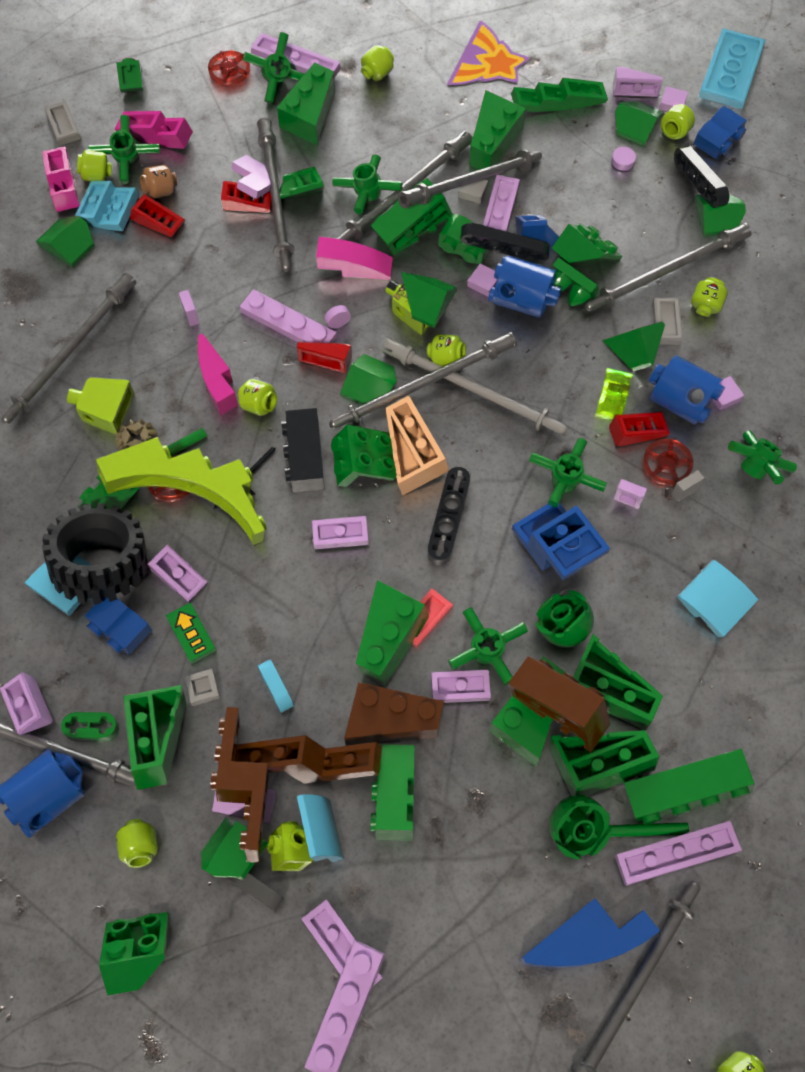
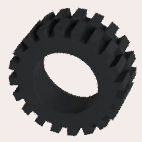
[42,503,148,604]

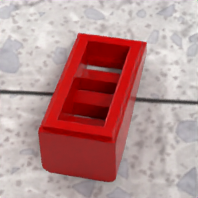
[221,181,272,213]
[130,194,185,238]
[296,342,352,373]
[609,412,670,446]

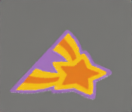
[447,21,529,85]

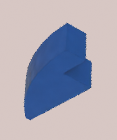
[520,898,660,969]

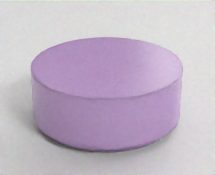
[611,147,636,171]
[325,305,351,329]

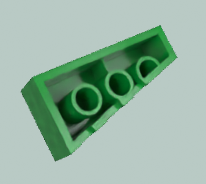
[624,748,755,825]

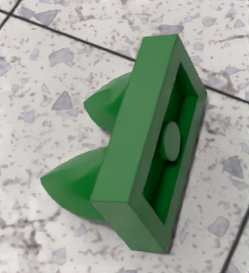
[552,257,600,306]

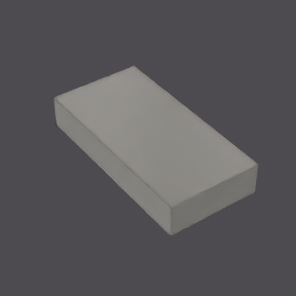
[44,101,81,146]
[652,298,683,345]

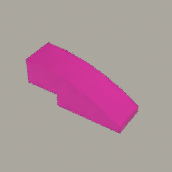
[115,111,193,149]
[42,147,80,212]
[316,237,393,280]
[198,333,238,415]

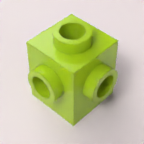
[267,821,313,871]

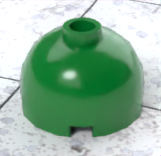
[535,590,594,648]
[548,795,612,860]

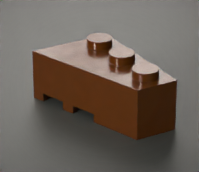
[508,656,611,752]
[344,682,444,746]

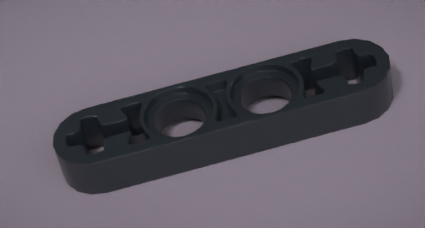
[674,146,730,208]
[460,223,549,262]
[428,467,470,565]

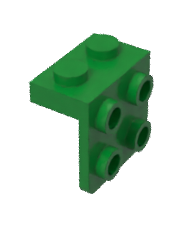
[331,425,397,487]

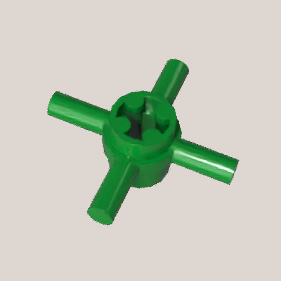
[243,32,304,104]
[88,115,161,184]
[332,154,403,214]
[728,430,797,485]
[529,438,607,507]
[448,607,528,685]

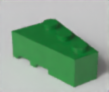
[277,62,335,146]
[469,90,526,170]
[371,178,452,255]
[356,580,429,687]
[573,634,663,730]
[489,656,566,767]
[123,685,187,790]
[549,730,660,796]
[370,744,415,841]

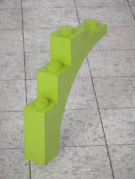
[96,437,267,545]

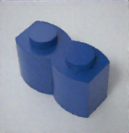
[693,106,747,159]
[85,597,153,655]

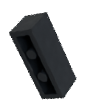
[281,408,325,493]

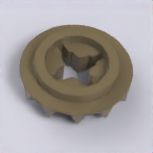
[115,419,158,451]

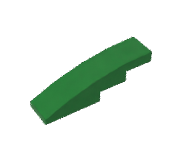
[511,78,608,112]

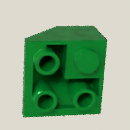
[552,223,623,264]
[99,912,169,996]

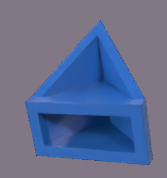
[515,214,559,246]

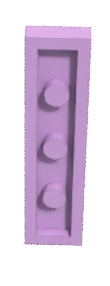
[251,33,341,78]
[240,289,337,343]
[615,821,742,886]
[304,941,386,1072]

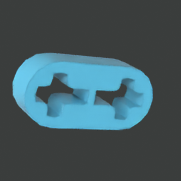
[257,659,294,713]

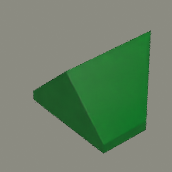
[401,272,457,328]
[602,322,665,371]

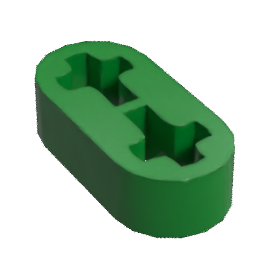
[61,712,119,741]

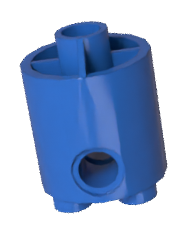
[488,256,561,319]
[648,355,725,426]
[0,748,85,838]

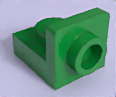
[116,58,144,93]

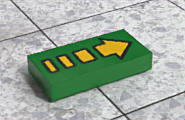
[166,602,216,665]

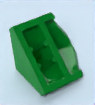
[615,100,664,146]
[279,166,324,199]
[695,194,746,236]
[36,216,95,267]
[340,354,397,405]
[201,817,269,879]

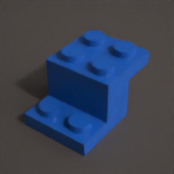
[512,503,610,580]

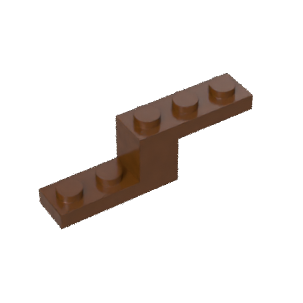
[211,707,269,863]
[235,735,382,784]

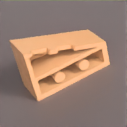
[386,396,449,496]

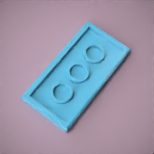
[698,28,765,109]

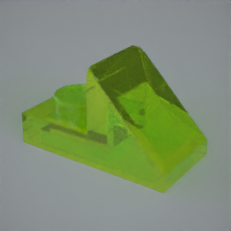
[595,368,632,420]

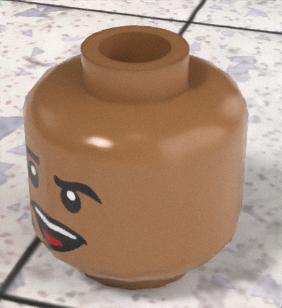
[140,165,177,199]

